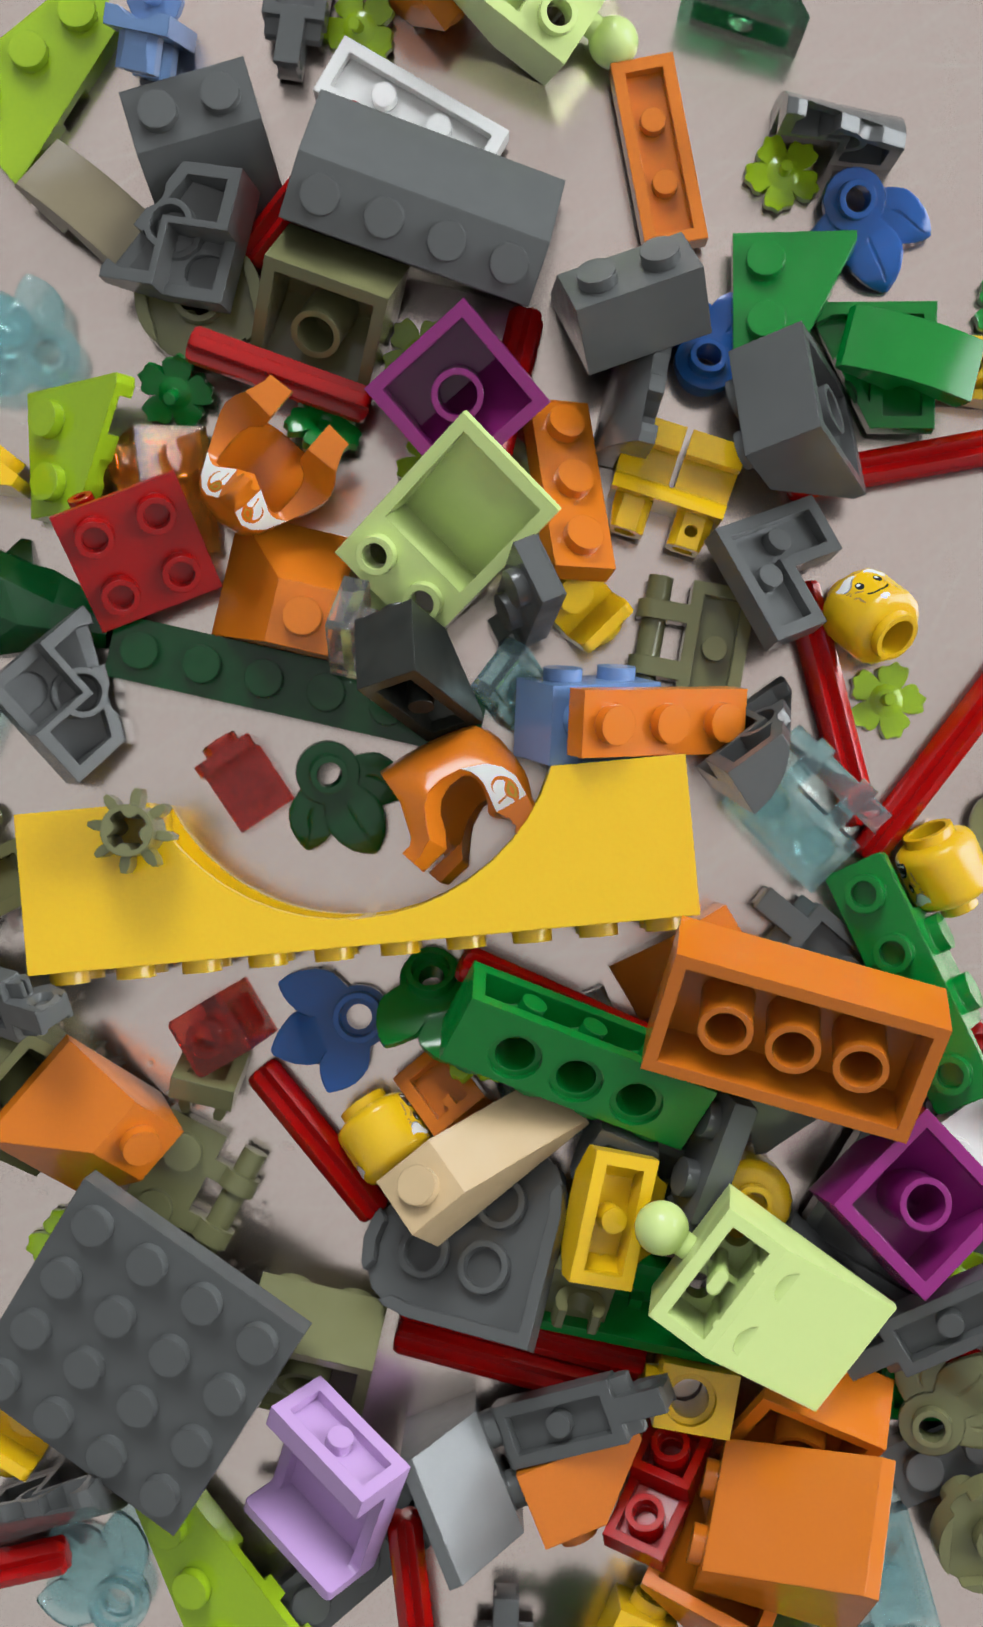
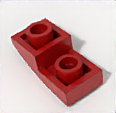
[602,1420,714,1573]

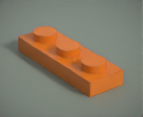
[609,52,708,249]
[523,399,616,582]
[567,686,748,758]

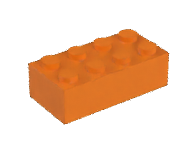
[640,915,953,1144]

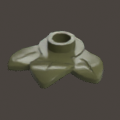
[894,1352,983,1456]

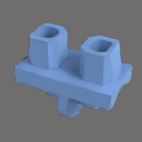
[103,0,197,82]

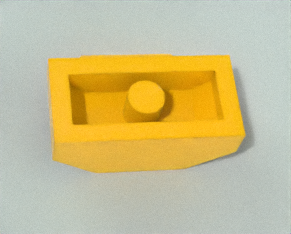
[561,1144,667,1292]

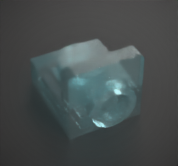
[471,636,543,732]

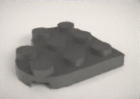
[361,1158,569,1353]

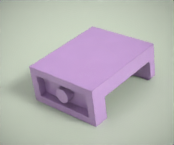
[244,1375,410,1600]

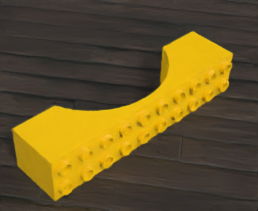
[14,754,700,986]

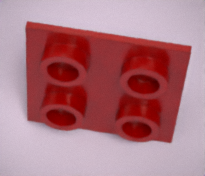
[49,469,223,633]

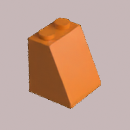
[686,1439,896,1627]

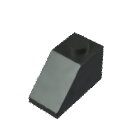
[354,599,483,742]

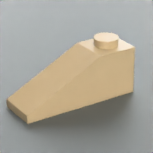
[377,1090,590,1247]

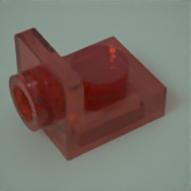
[194,731,295,833]
[169,977,276,1077]

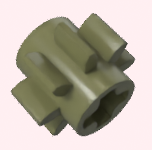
[87,788,179,874]

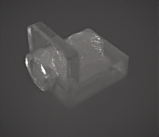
[325,576,379,679]

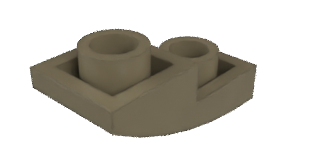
[14,138,145,264]

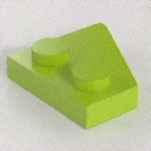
[27,372,135,523]

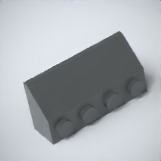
[279,89,566,307]

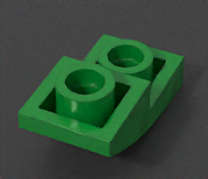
[835,304,983,408]

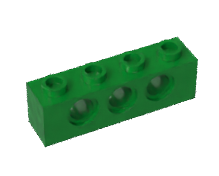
[439,960,718,1150]

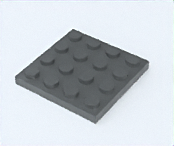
[0,1170,312,1536]

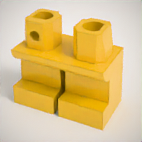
[608,417,743,558]

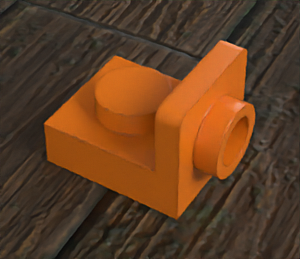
[393,1052,497,1136]

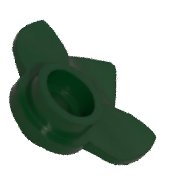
[289,740,399,854]

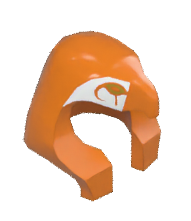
[199,375,349,536]
[380,725,535,885]

